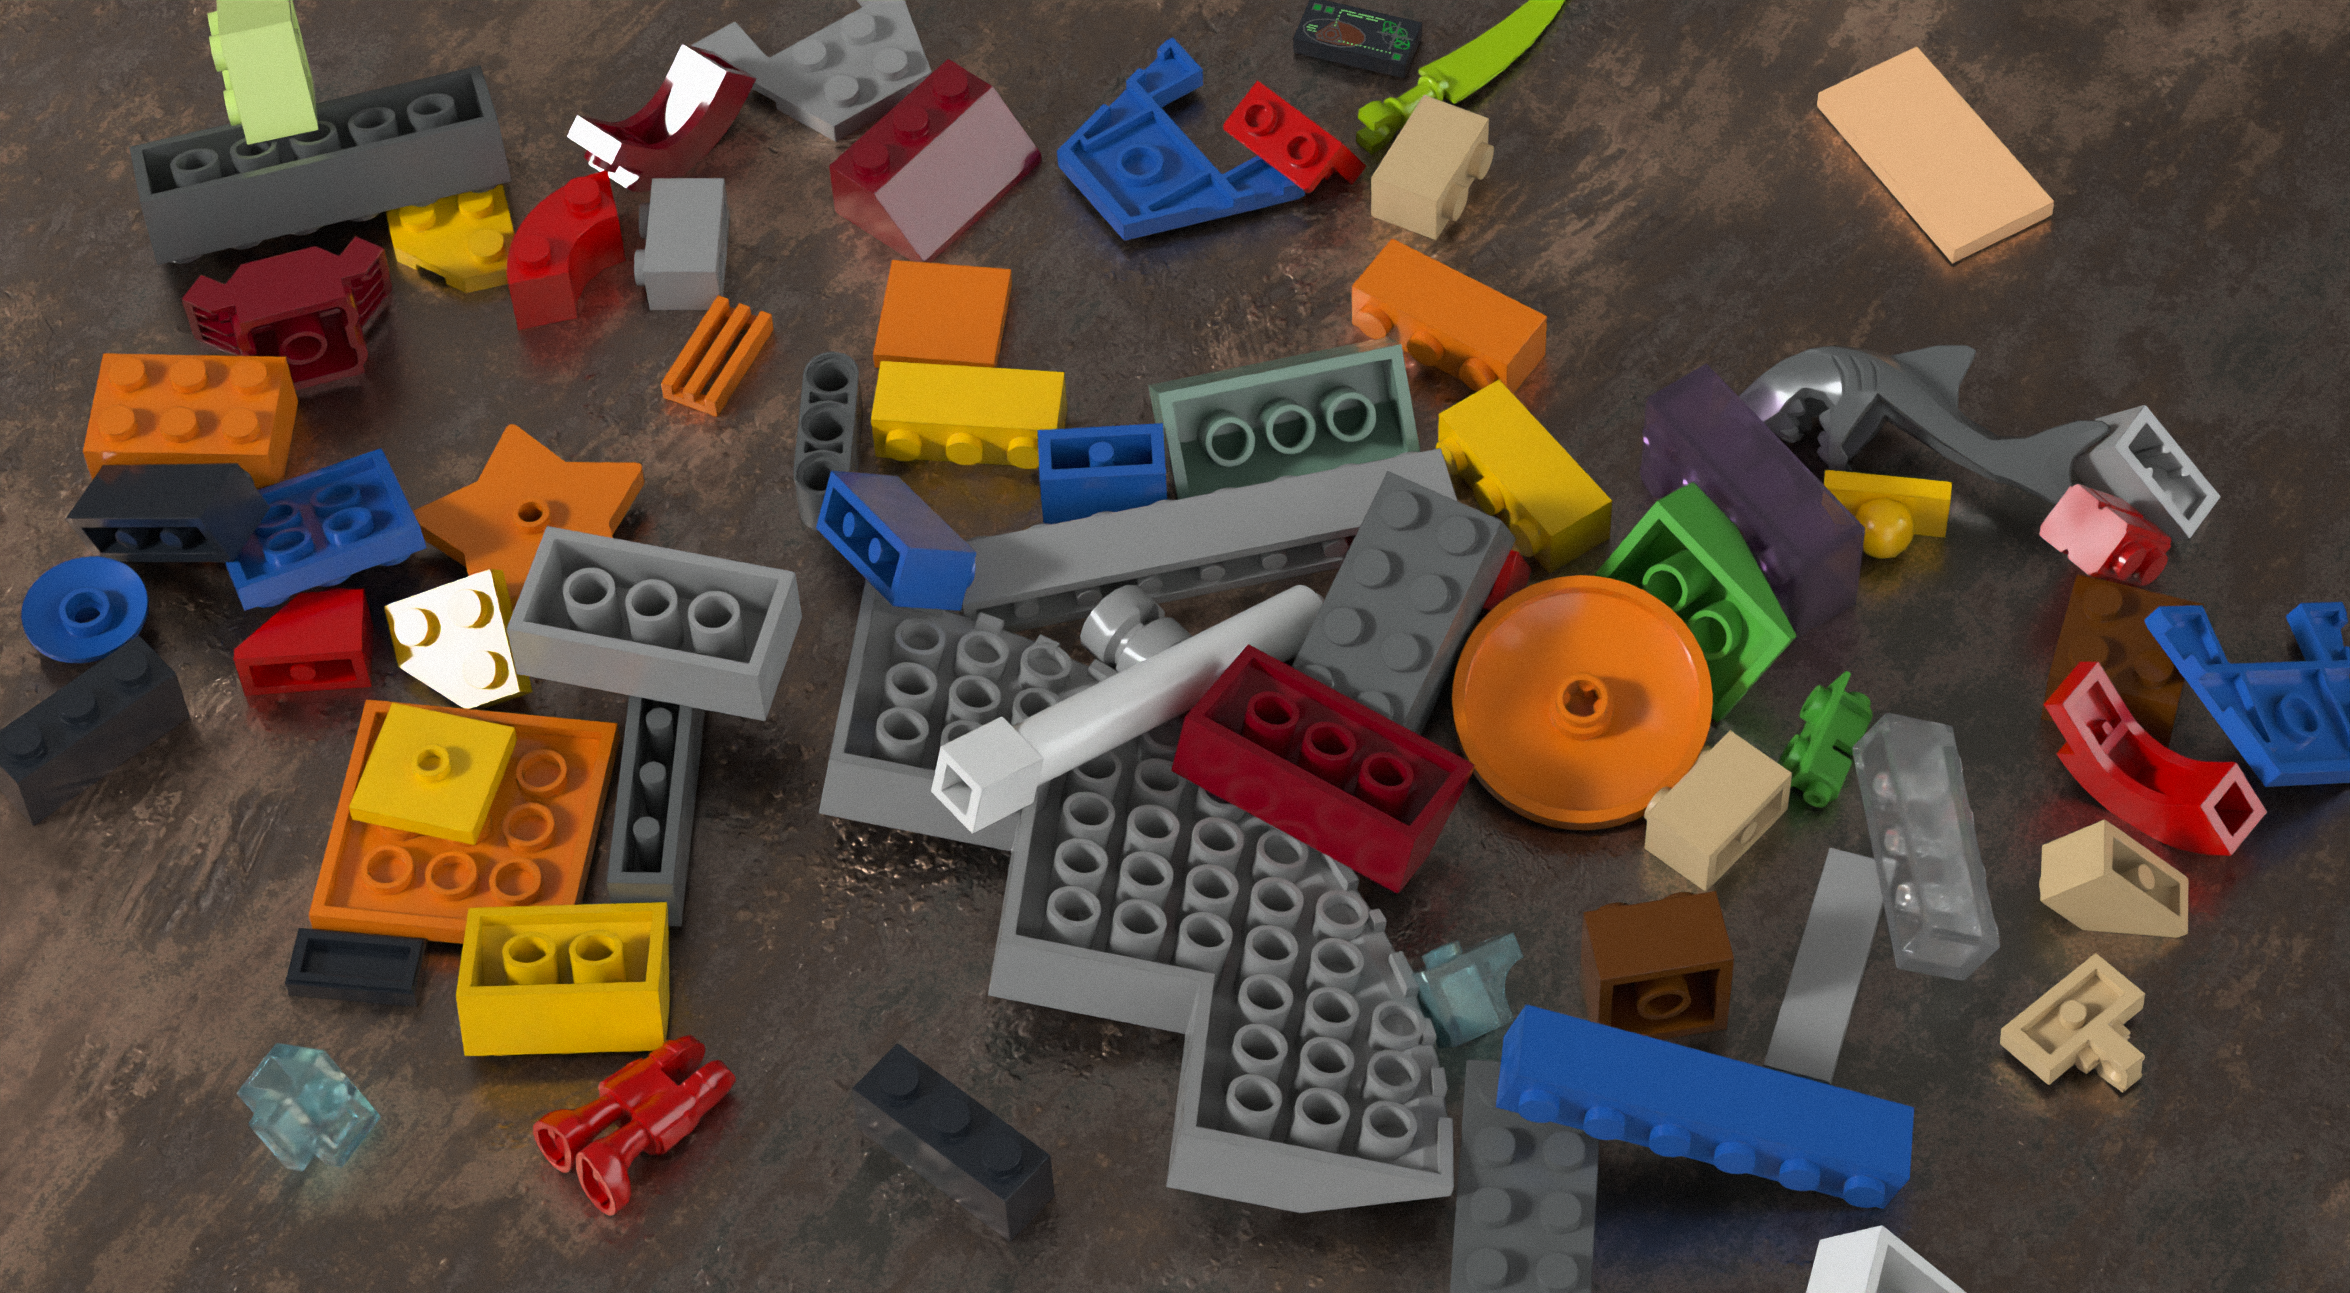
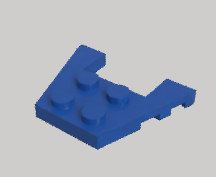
[1057,37,1305,241]
[2144,602,2350,787]

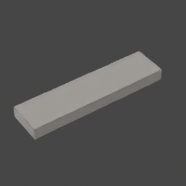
[1763,848,1894,1085]

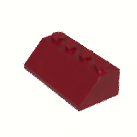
[1171,644,1475,894]

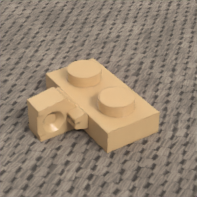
[2000,953,2145,1092]

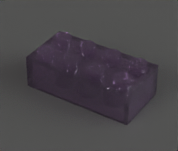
[1640,363,1865,639]

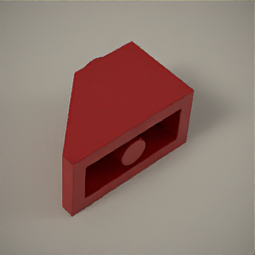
[234,588,373,696]

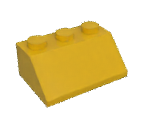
[456,902,670,1056]

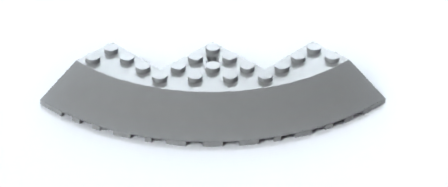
[819,580,1454,1213]

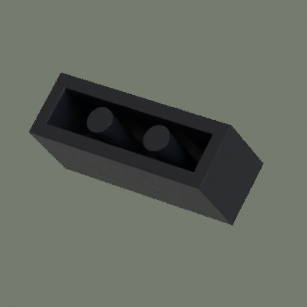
[66,463,270,562]
[0,635,190,826]
[852,1043,1055,1242]

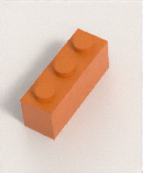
[1352,238,1547,394]

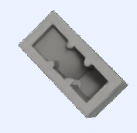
[2072,405,2221,543]

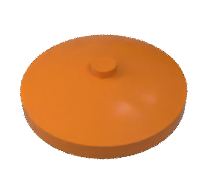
[1452,575,1713,830]

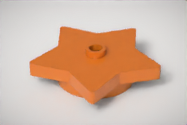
[413,424,645,611]

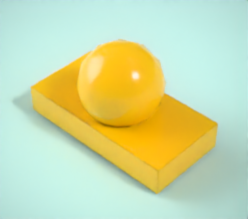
[1819,470,1952,559]

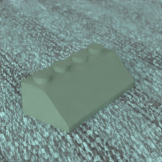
[1148,337,1420,500]

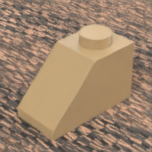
[2039,819,2189,938]

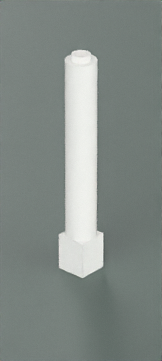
[931,585,1325,834]

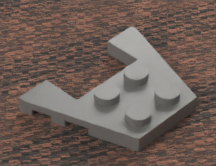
[691,0,932,142]

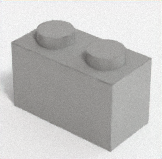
[634,178,730,310]

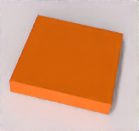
[873,260,1012,368]

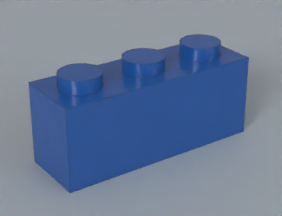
[816,470,977,611]

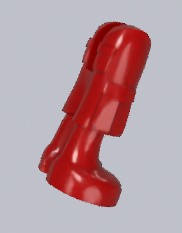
[533,1034,736,1216]

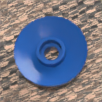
[21,556,149,663]

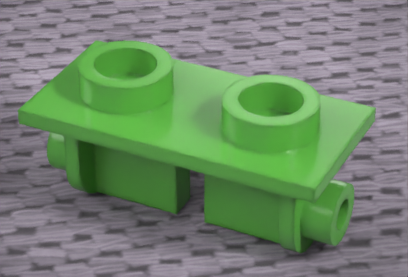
[1778,671,1873,808]

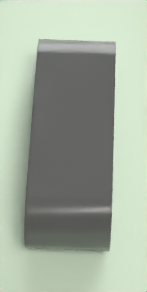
[793,351,864,531]

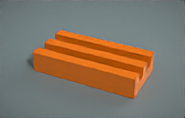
[661,295,774,417]

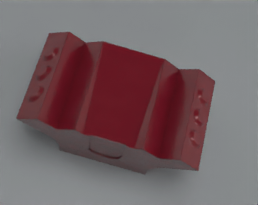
[181,236,393,391]

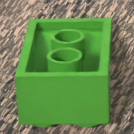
[1593,482,1797,723]

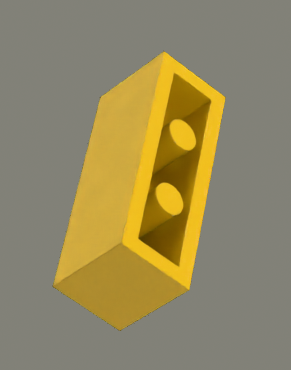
[871,361,1068,469]
[1436,379,1612,574]

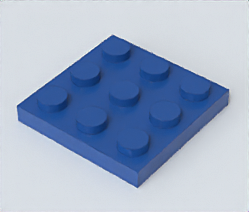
[224,448,427,611]

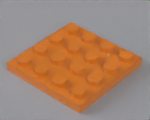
[308,699,620,944]

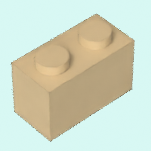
[1371,95,1494,240]
[1644,730,1792,892]

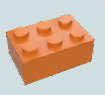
[83,353,298,490]

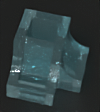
[1411,932,1524,1049]
[236,1043,381,1172]

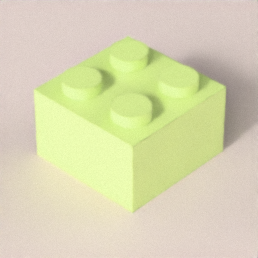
[207,0,319,145]

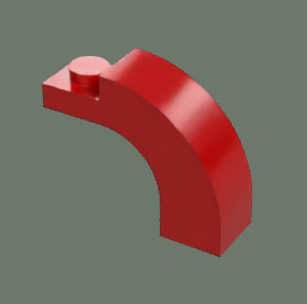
[2043,662,2267,856]

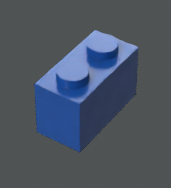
[1037,423,1167,524]

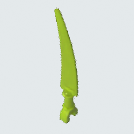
[1355,0,1566,155]

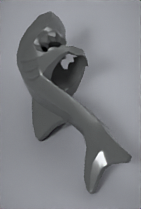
[1719,345,2111,506]

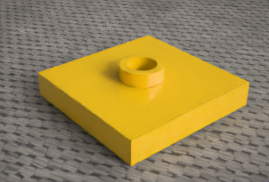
[349,702,517,845]

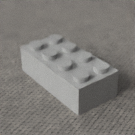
[507,526,802,721]

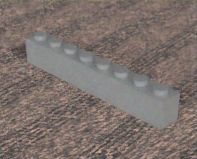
[960,448,1457,633]

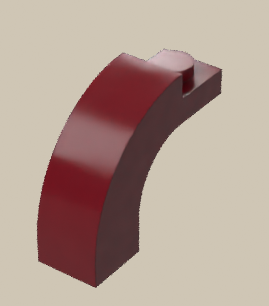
[567,44,757,193]

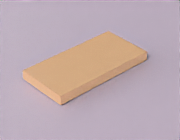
[1817,46,2054,264]

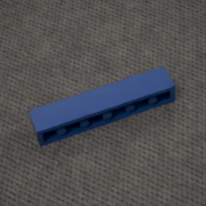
[1496,1004,1914,1209]

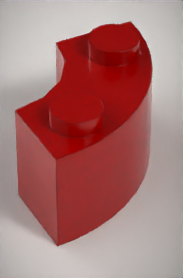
[507,170,626,330]

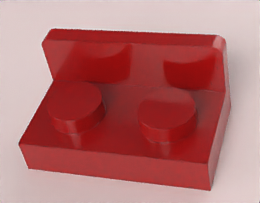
[1223,80,1367,193]

